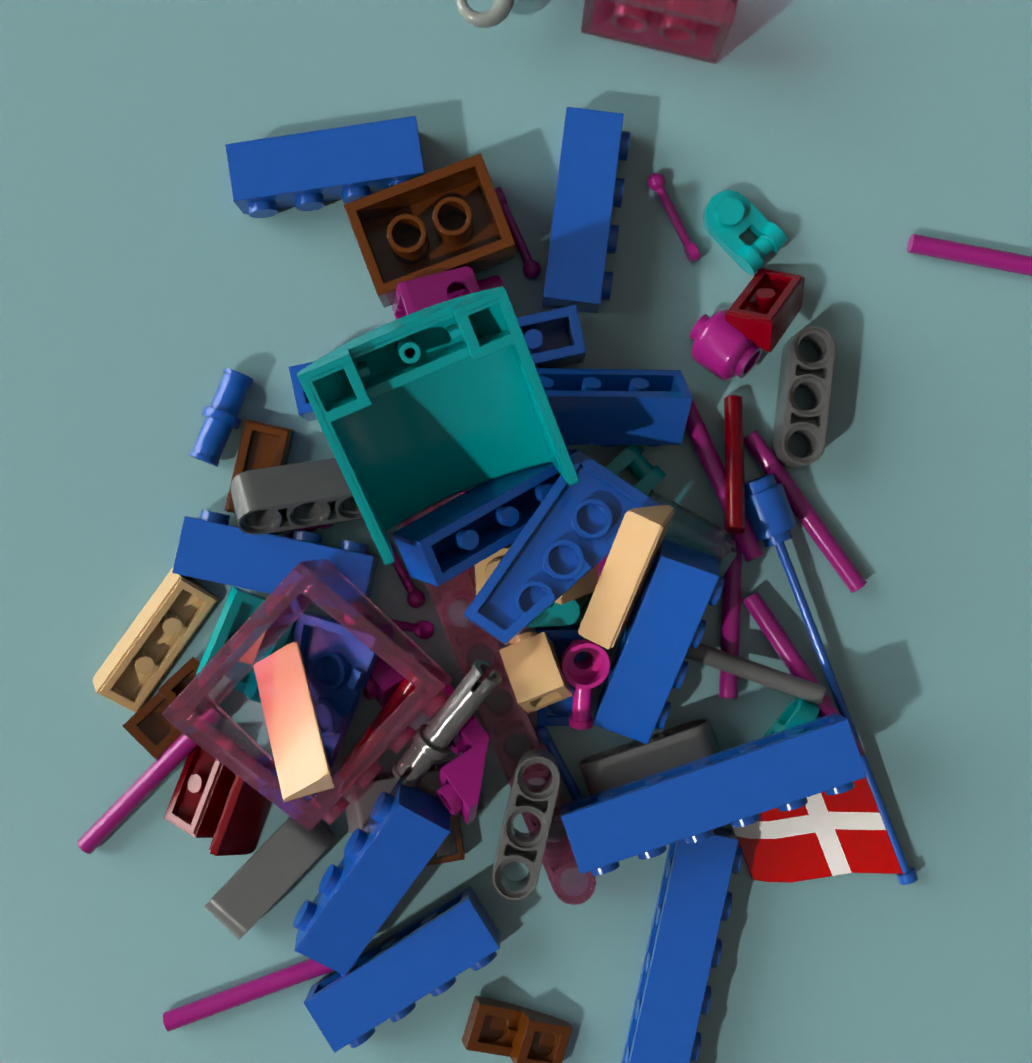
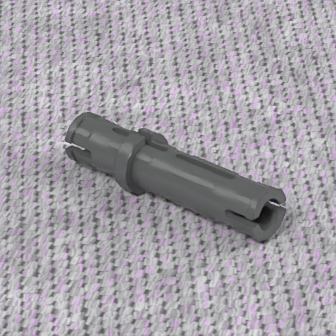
[392,660,502,788]

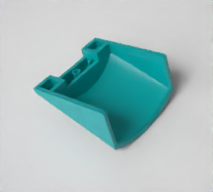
[297,286,579,566]

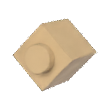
[499,632,573,714]

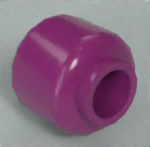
[689,309,763,381]

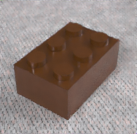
[344,153,515,308]

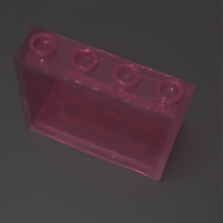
[162,559,453,831]

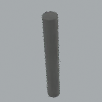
[685,643,826,705]

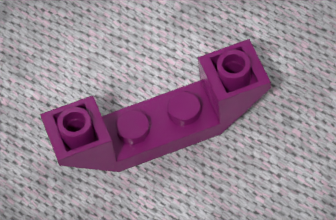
[363,652,489,825]

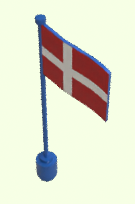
[731,473,918,885]

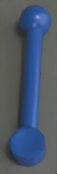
[536,726,586,801]

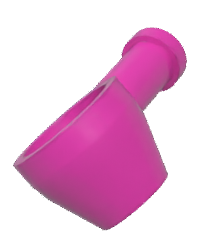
[561,639,610,730]

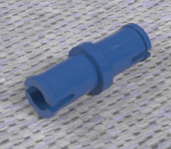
[189,368,253,467]

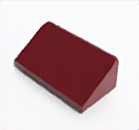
[725,268,805,352]
[164,733,251,838]
[209,754,273,856]

